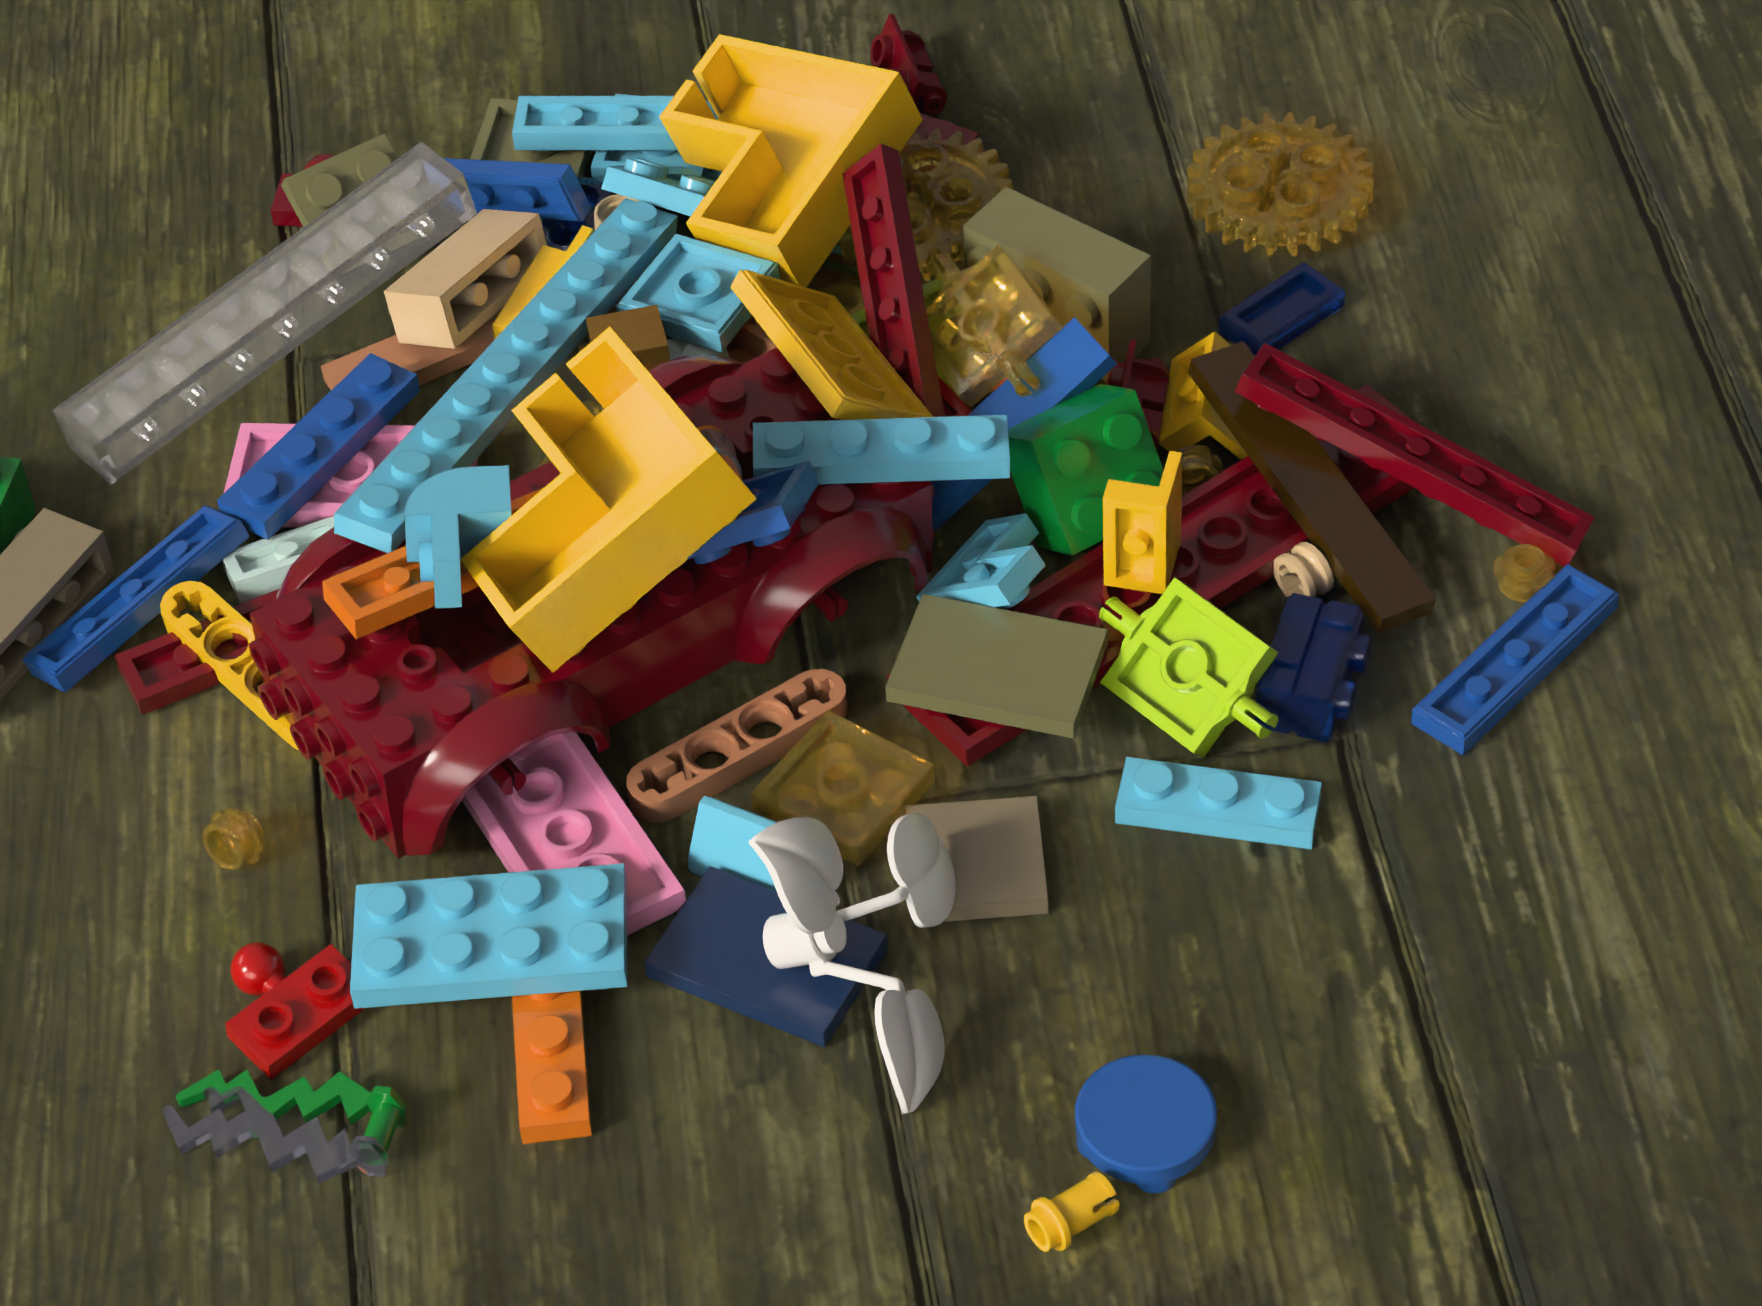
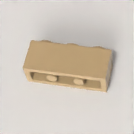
[384,209,547,349]

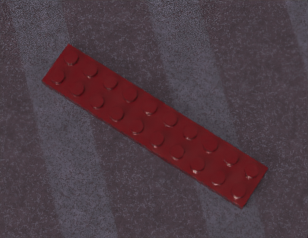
[887,384,1415,767]

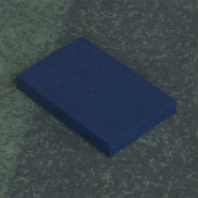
[644,866,888,1047]

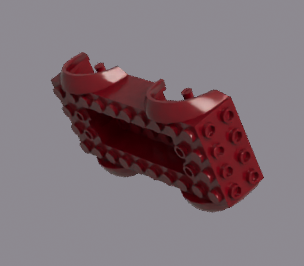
[249,347,935,859]

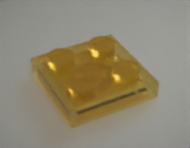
[751,710,935,866]

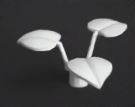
[749,813,956,1114]

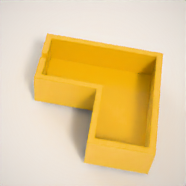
[659,34,923,287]
[460,326,757,672]

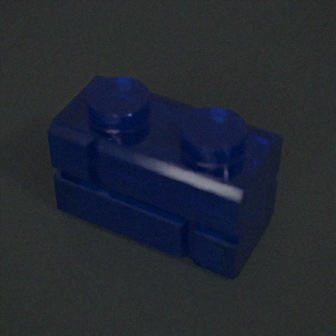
[1255,593,1372,742]

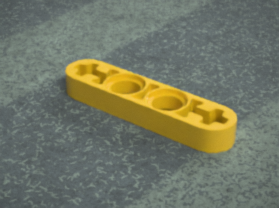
[160,581,298,750]

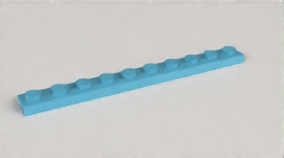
[334,198,678,553]

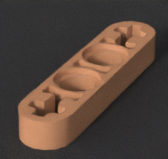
[626,669,847,823]

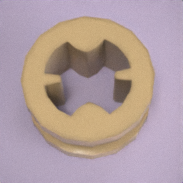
[1273,542,1334,606]

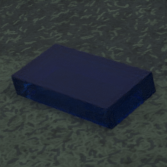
[1218,262,1345,356]

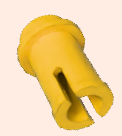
[1024,1172,1120,1252]

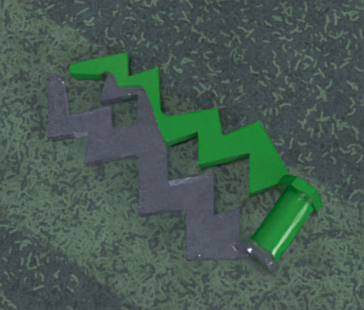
[163,1069,407,1183]

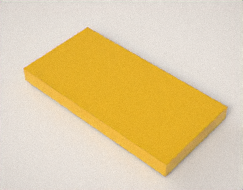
[730,269,933,420]

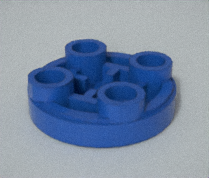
[1075,1054,1217,1194]

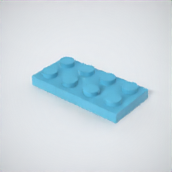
[350,863,627,1009]

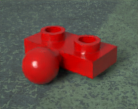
[225,942,365,1080]

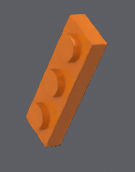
[512,991,592,1144]

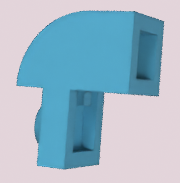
[404,465,511,608]

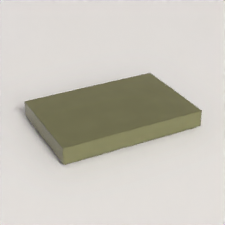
[885,594,1108,739]

